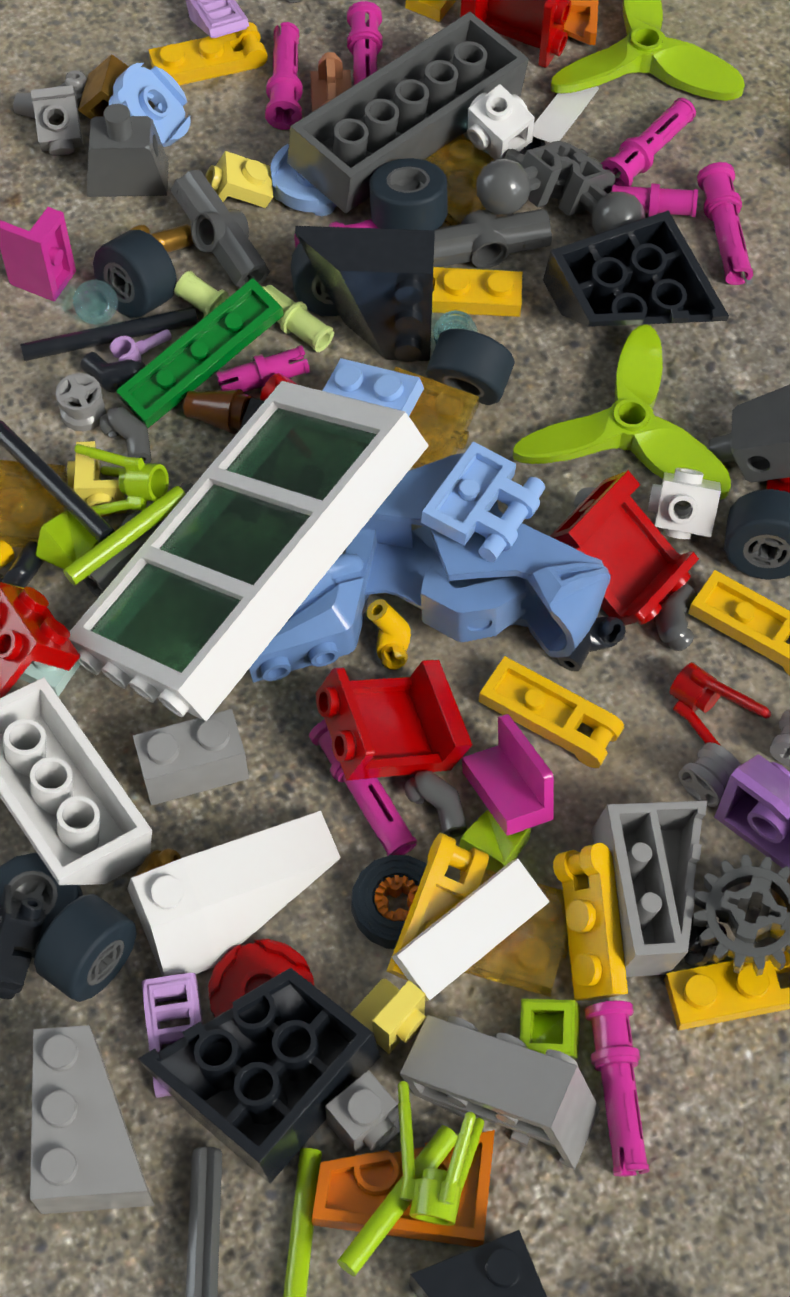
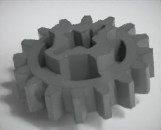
[693,854,790,976]

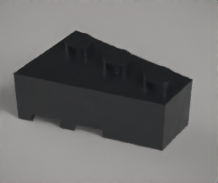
[409,1230,547,1297]

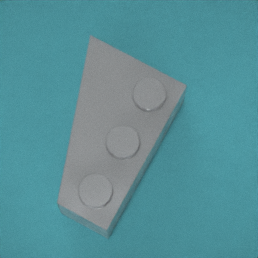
[591,801,707,977]
[400,1015,600,1169]
[30,1025,155,1214]

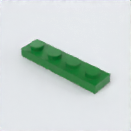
[116,278,284,428]

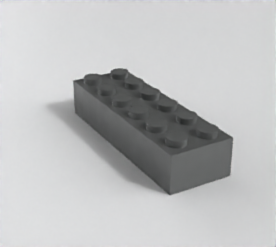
[287,12,529,213]

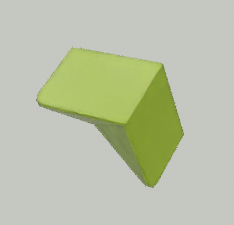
[36,510,100,569]
[459,810,532,874]
[520,999,580,1059]

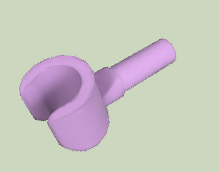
[110,329,172,361]

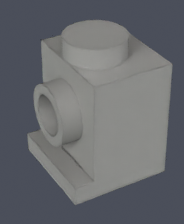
[30,85,83,156]
[325,1070,400,1156]

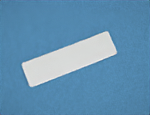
[533,86,599,143]

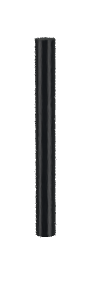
[20,307,198,361]
[0,420,115,542]

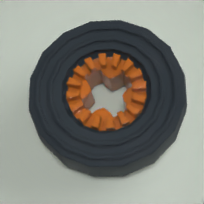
[351,855,427,949]

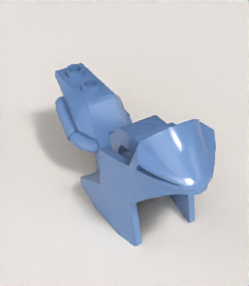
[249,453,611,683]

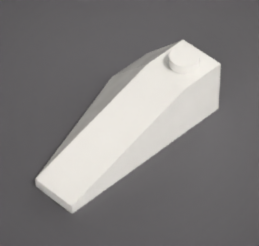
[127,811,341,977]

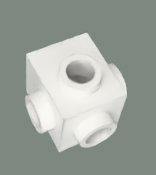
[467,84,535,160]
[648,468,721,539]

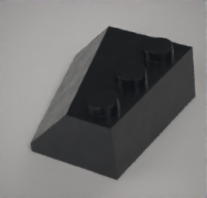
[543,210,729,327]
[295,226,435,362]
[138,968,381,1184]

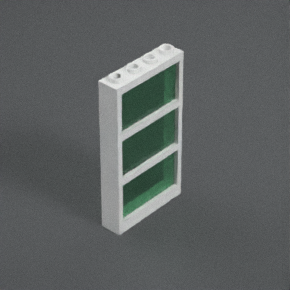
[69,381,429,721]

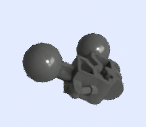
[476,141,646,235]

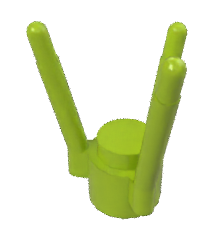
[74,444,169,516]
[398,1081,484,1226]

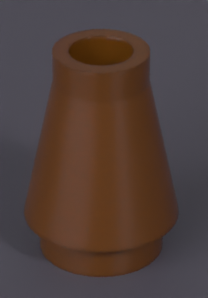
[183,389,253,434]

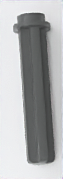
[186,1147,222,1297]

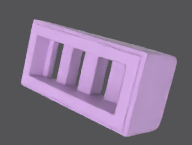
[185,0,249,39]
[141,973,203,1098]

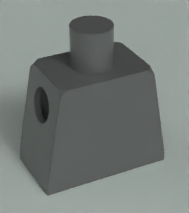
[87,104,169,197]
[709,384,790,483]

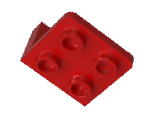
[0,582,81,698]

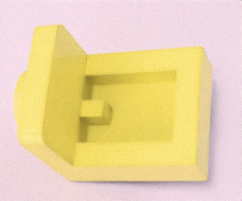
[205,151,273,208]
[67,441,127,517]
[351,979,426,1054]

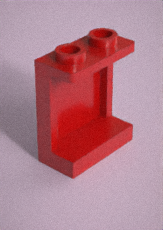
[460,0,571,68]
[550,470,699,625]
[315,660,473,781]

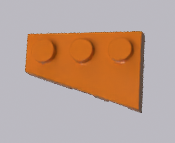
[312,1130,495,1247]

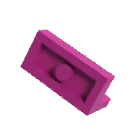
[0,207,76,302]
[462,714,554,836]

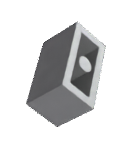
[132,709,249,806]

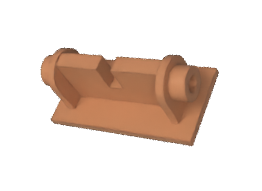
[310,52,352,112]

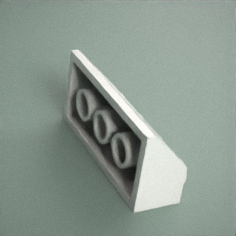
[0,677,152,885]

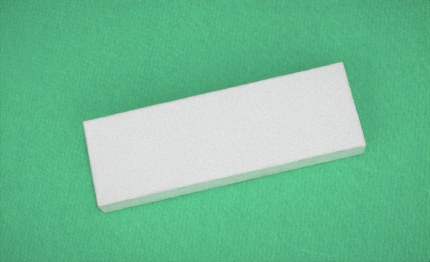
[392,859,550,1001]

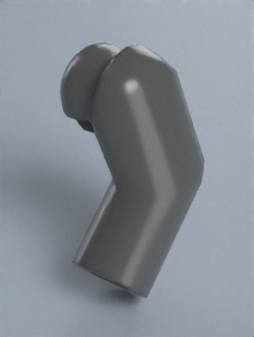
[99,407,152,463]
[654,584,697,651]
[404,771,467,838]

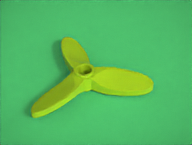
[551,0,745,101]
[512,324,731,500]

